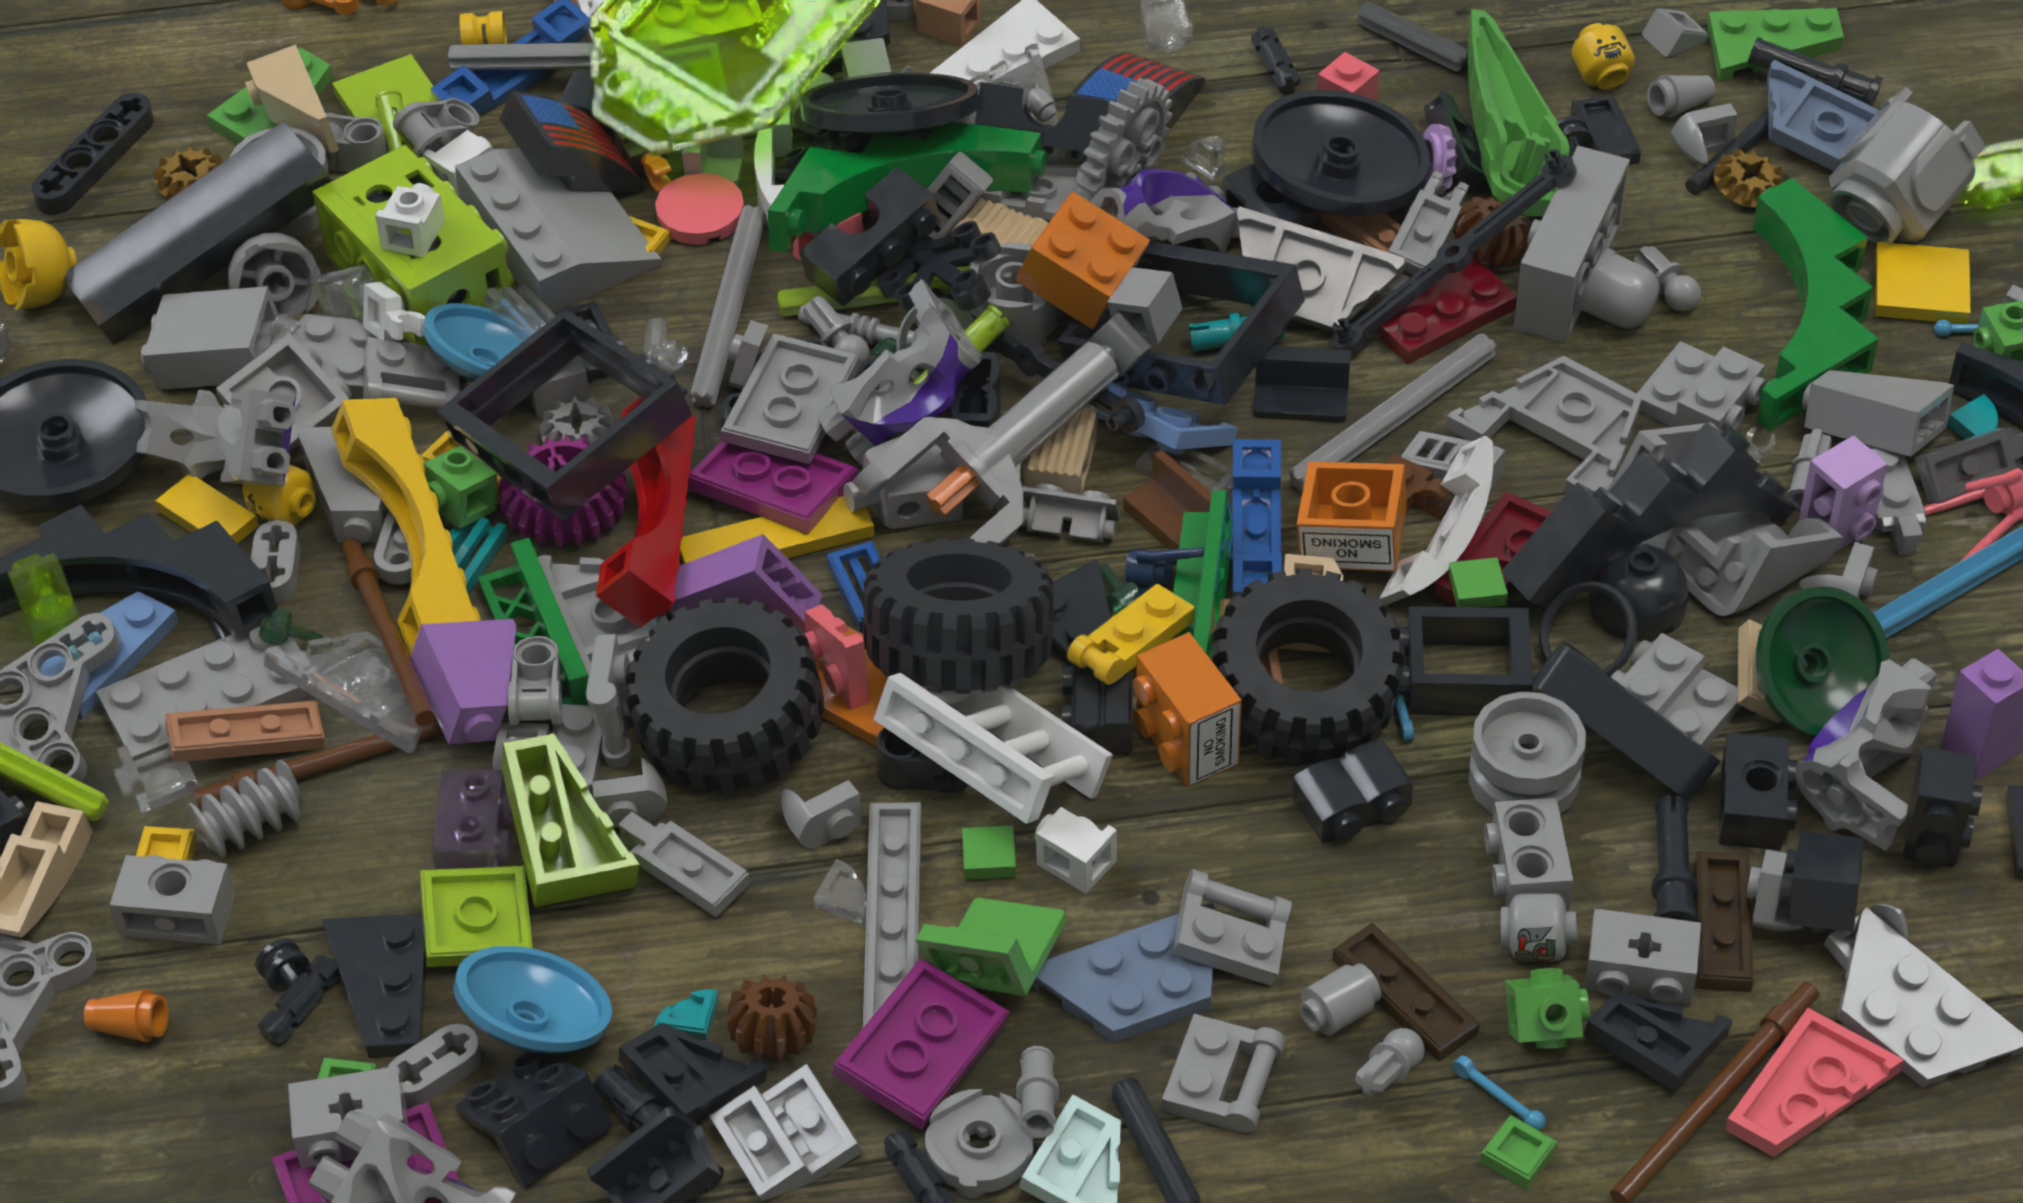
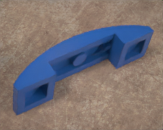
[430,0,592,114]
[1232,439,1282,597]

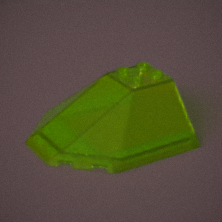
[590,0,882,156]

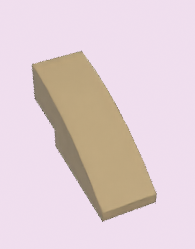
[0,801,94,938]

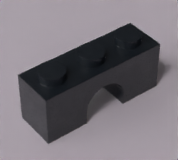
[975,80,1116,160]
[799,167,941,306]

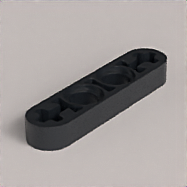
[32,93,154,215]

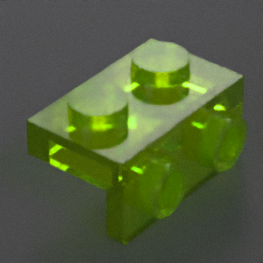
[1961,138,2023,209]

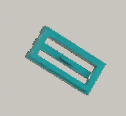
[450,518,508,595]

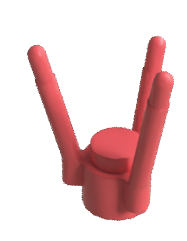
[1924,468,2023,562]

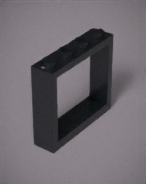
[1057,241,1305,405]
[437,309,692,521]

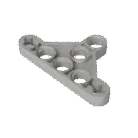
[0,613,121,782]
[0,932,97,1104]

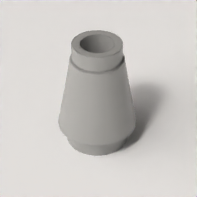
[1647,75,1715,118]

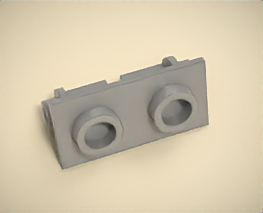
[1021,483,1120,543]

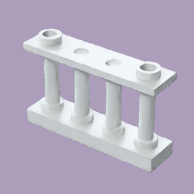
[873,673,1113,824]

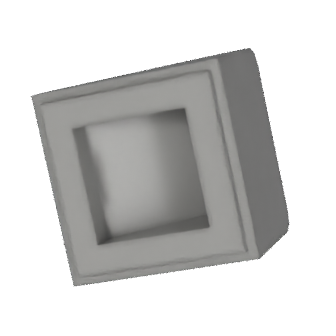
[1642,8,1709,57]

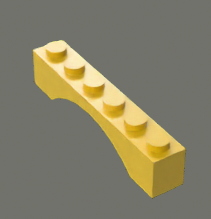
[331,398,480,657]

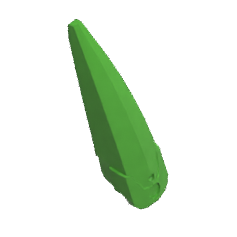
[1468,9,1569,216]

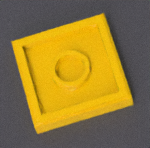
[1875,242,1971,324]

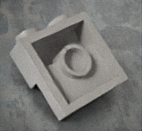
[216,333,352,452]
[1637,341,1767,432]
[1611,633,1741,748]

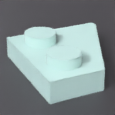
[1019,1095,1121,1203]

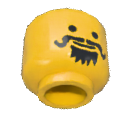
[1571,23,1635,90]
[242,465,316,526]

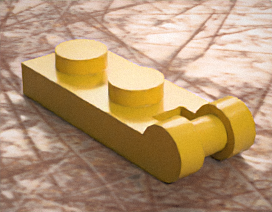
[1067,584,1195,685]

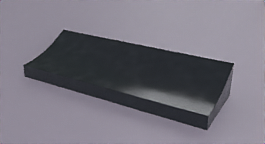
[64,121,332,345]

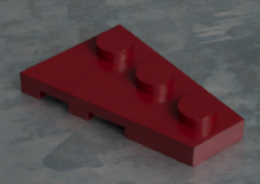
[1380,254,1517,365]
[1434,491,1551,608]

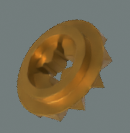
[153,146,223,199]
[1714,148,1785,208]

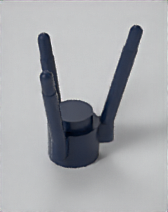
[1125,547,1246,597]

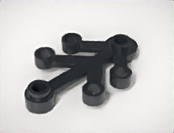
[877,221,1002,311]

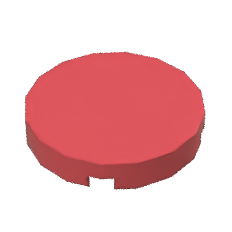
[655,173,744,245]

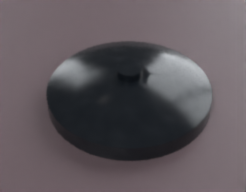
[800,73,979,137]
[1251,90,1430,216]
[0,359,147,508]

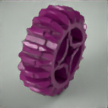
[498,433,628,550]

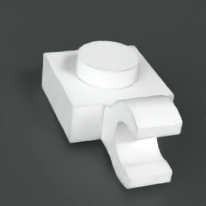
[363,282,425,341]

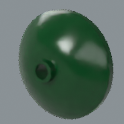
[1756,586,1890,737]

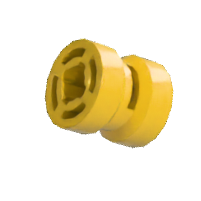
[460,11,507,45]

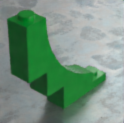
[768,122,1047,253]
[1753,178,1879,432]

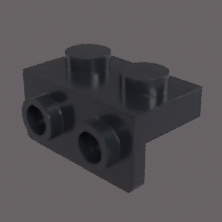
[587,1107,721,1203]

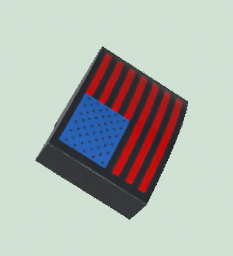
[1070,52,1205,130]
[499,91,645,192]

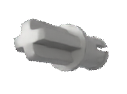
[1786,429,1832,511]

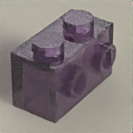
[432,769,514,870]

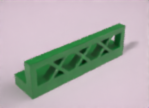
[1169,490,1234,659]
[477,538,589,723]

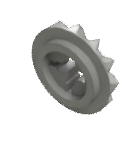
[539,395,615,444]

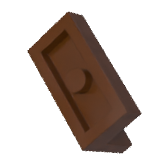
[1123,450,1212,550]

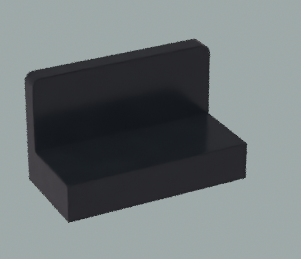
[1253,345,1351,423]

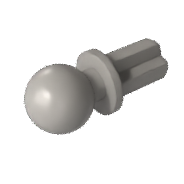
[1634,246,1701,312]
[803,296,869,363]
[1355,1028,1425,1096]

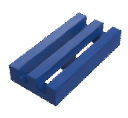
[827,541,880,633]

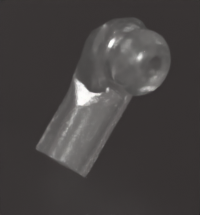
[643,318,688,372]

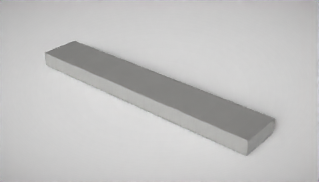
[863,802,921,1027]

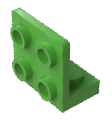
[915,898,1067,996]

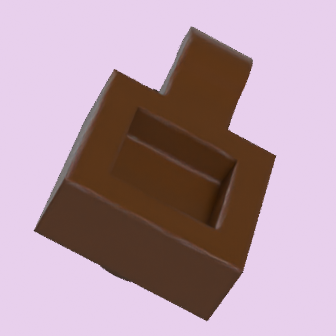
[1383,453,1451,519]

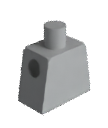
[843,436,963,529]

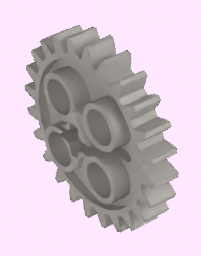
[1077,78,1173,202]

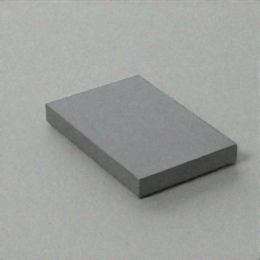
[721,333,860,464]

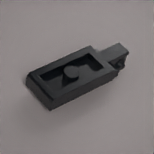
[1424,90,1490,194]

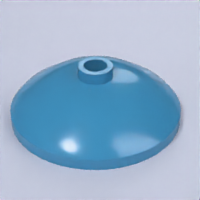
[422,303,536,383]
[453,946,612,1054]

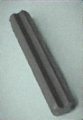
[1357,2,1468,72]

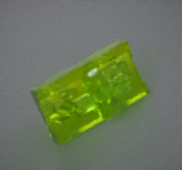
[8,553,80,646]

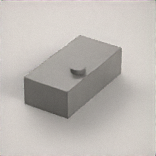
[1514,146,1630,343]

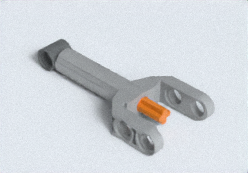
[853,313,1152,545]

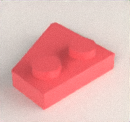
[804,604,869,710]

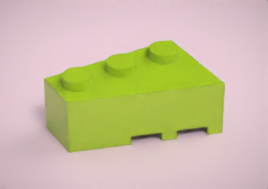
[501,733,640,908]

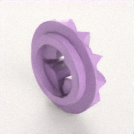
[1423,124,1458,195]

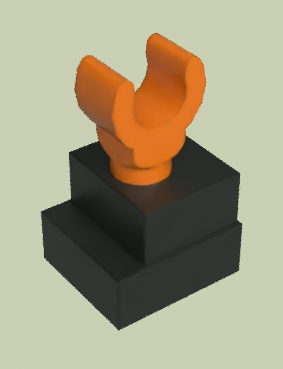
[614,115,671,193]

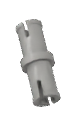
[1016,1046,1059,1138]

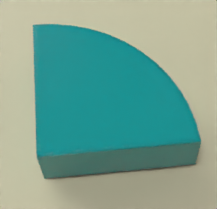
[1947,394,1998,439]
[654,989,719,1041]

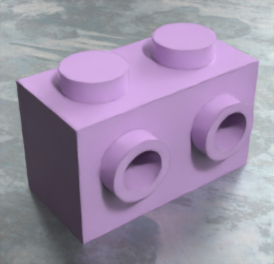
[1798,435,1888,552]

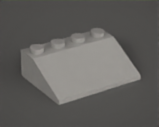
[455,148,662,317]

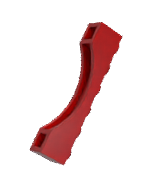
[596,397,696,628]

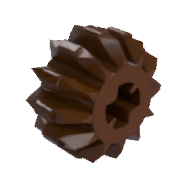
[1453,197,1531,267]
[727,974,817,1062]

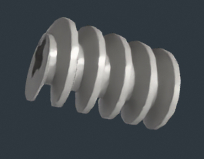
[187,760,303,859]

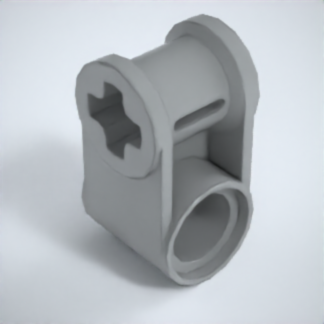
[393,98,480,158]
[325,113,389,173]
[508,636,562,726]

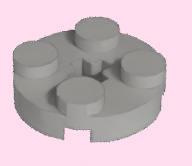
[925,1089,1034,1198]

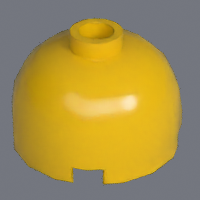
[0,219,77,310]

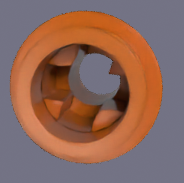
[84,989,169,1042]

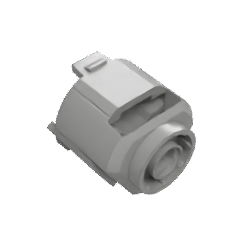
[1829,87,1985,244]

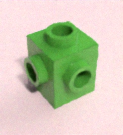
[1973,300,2023,362]
[423,446,497,529]
[1505,968,1590,1048]

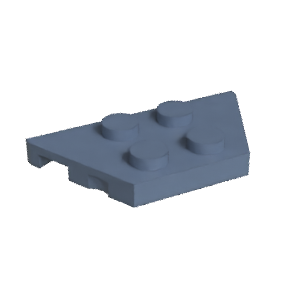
[1767,60,1880,171]
[1032,902,1215,1043]

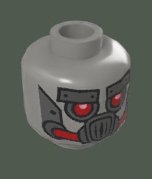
[1501,893,1578,962]

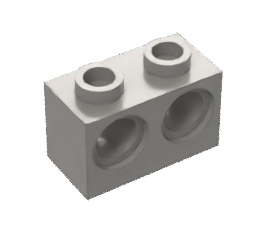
[1484,798,1573,912]

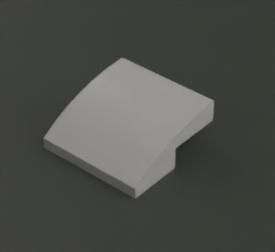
[710,1064,864,1201]

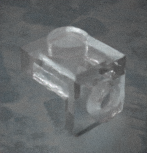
[1138,0,1194,52]
[113,745,199,814]

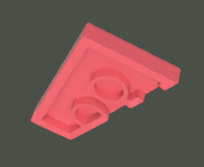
[1725,1008,1904,1157]

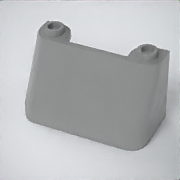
[1608,422,1843,616]

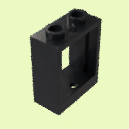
[1399,607,1533,716]

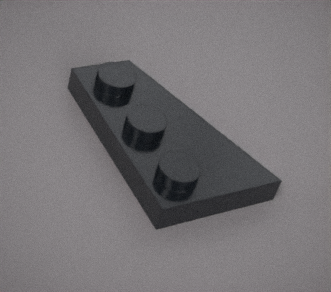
[322,914,427,1058]

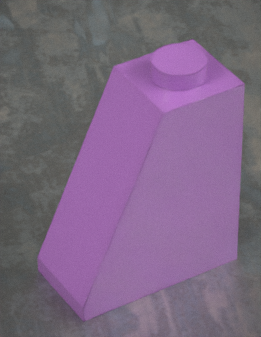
[669,534,822,633]
[410,619,516,744]
[1940,649,2023,781]

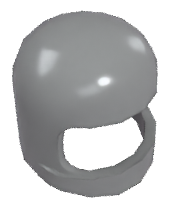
[1579,247,1659,329]

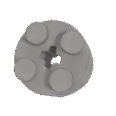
[969,243,1061,346]

